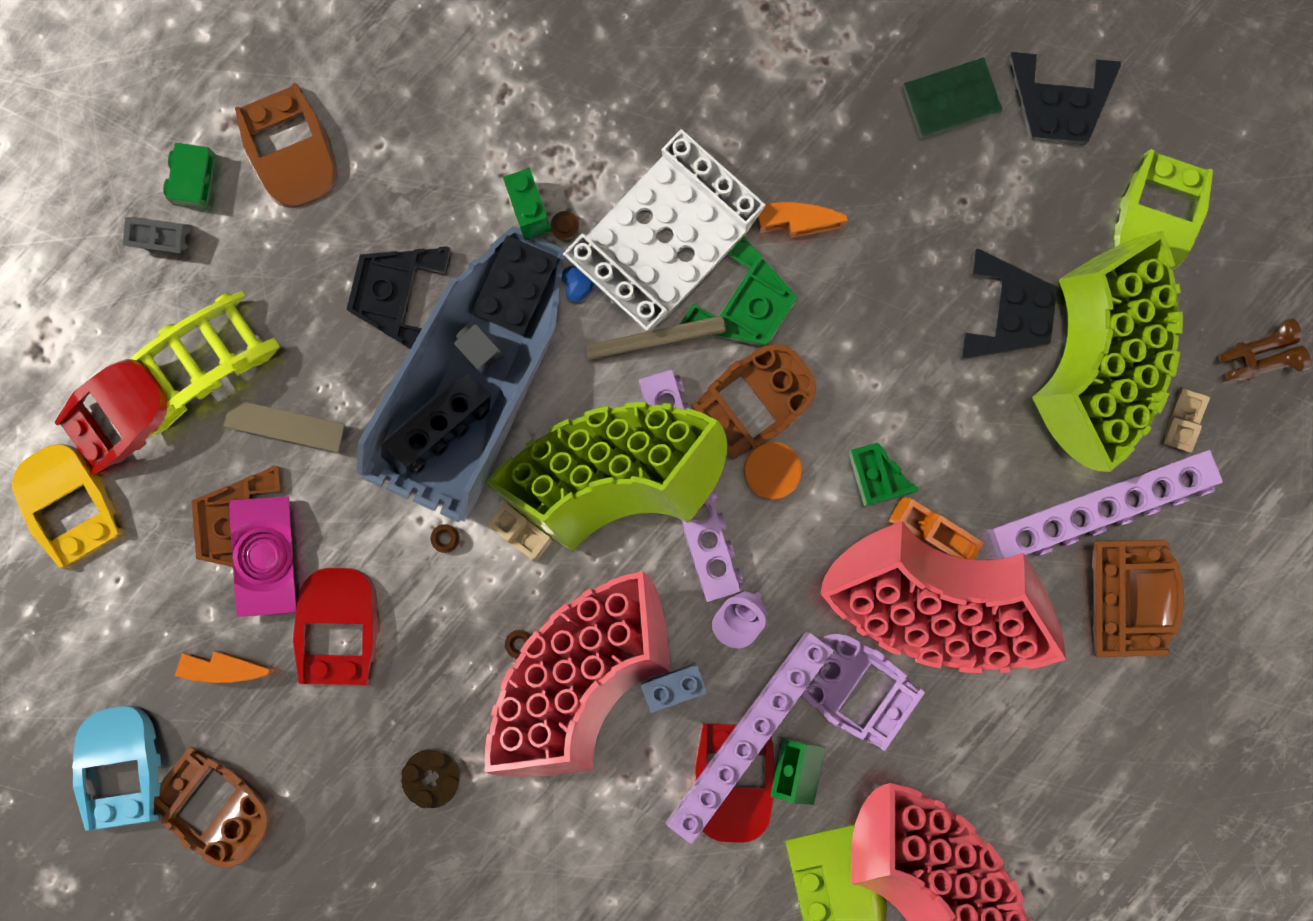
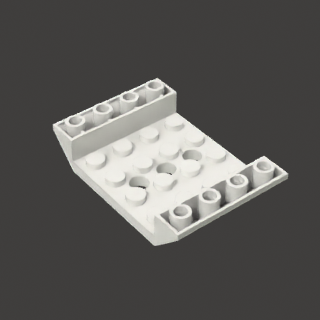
[563,129,766,332]

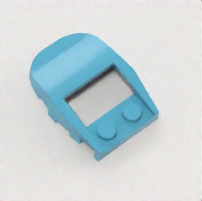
[73,706,161,831]

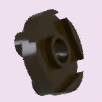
[401,749,461,808]

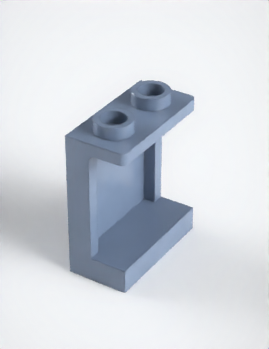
[641,663,707,713]

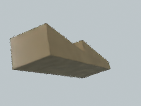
[223,399,345,453]

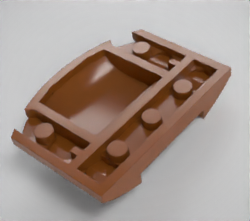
[1092,539,1184,657]

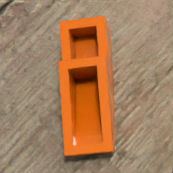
[756,202,848,238]
[888,496,984,560]
[174,651,276,683]

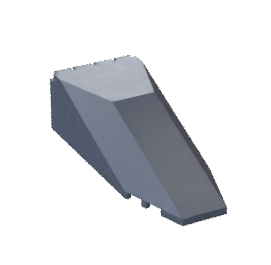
[357,226,565,522]

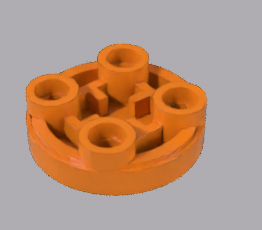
[744,442,802,500]

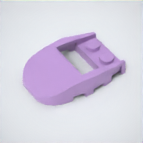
[802,634,925,751]

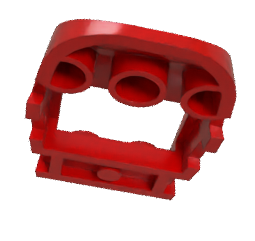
[54,359,167,475]
[293,568,380,685]
[691,723,776,843]

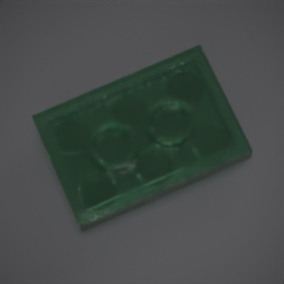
[902,57,1003,139]

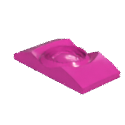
[229,496,296,617]

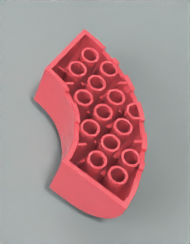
[821,521,1066,673]
[485,571,670,777]
[851,783,1032,921]

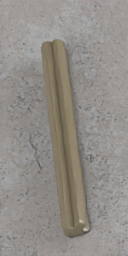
[585,316,726,361]

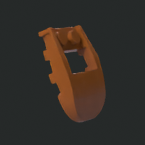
[235,83,337,208]
[691,344,816,460]
[154,747,269,868]

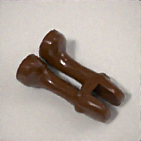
[1219,318,1311,381]

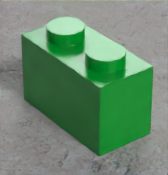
[163,142,216,210]
[503,168,551,240]
[771,738,826,805]

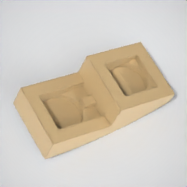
[1163,387,1210,453]
[487,502,553,563]

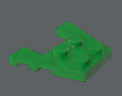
[679,236,798,347]

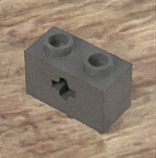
[454,324,504,375]

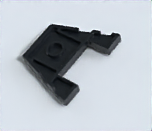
[1009,52,1121,145]
[346,246,451,349]
[960,249,1058,360]

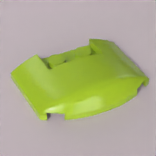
[785,825,887,921]

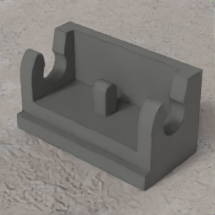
[123,217,191,253]

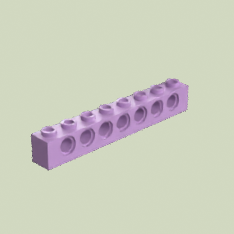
[639,369,744,602]
[988,450,1223,559]
[665,632,834,845]

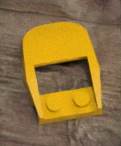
[12,444,124,569]

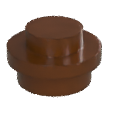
[550,211,579,240]

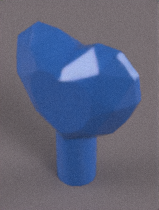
[562,265,594,302]

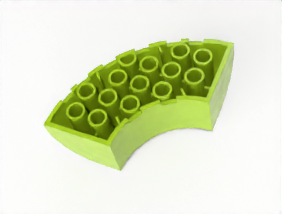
[1032,231,1183,472]
[485,402,727,552]

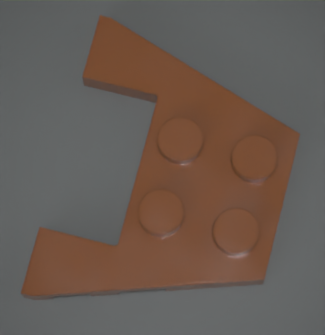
[191,466,281,567]

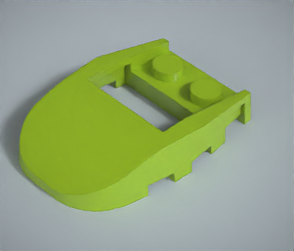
[1114,149,1213,270]

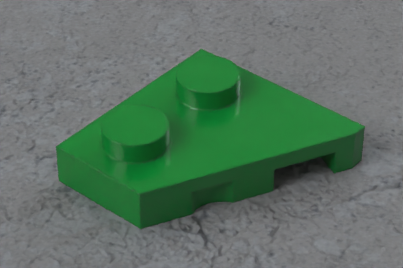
[848,443,918,506]

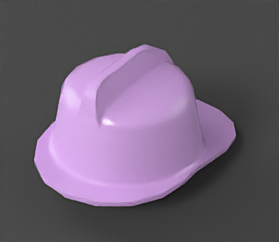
[712,591,767,649]

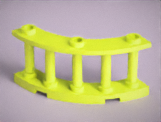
[129,291,280,438]

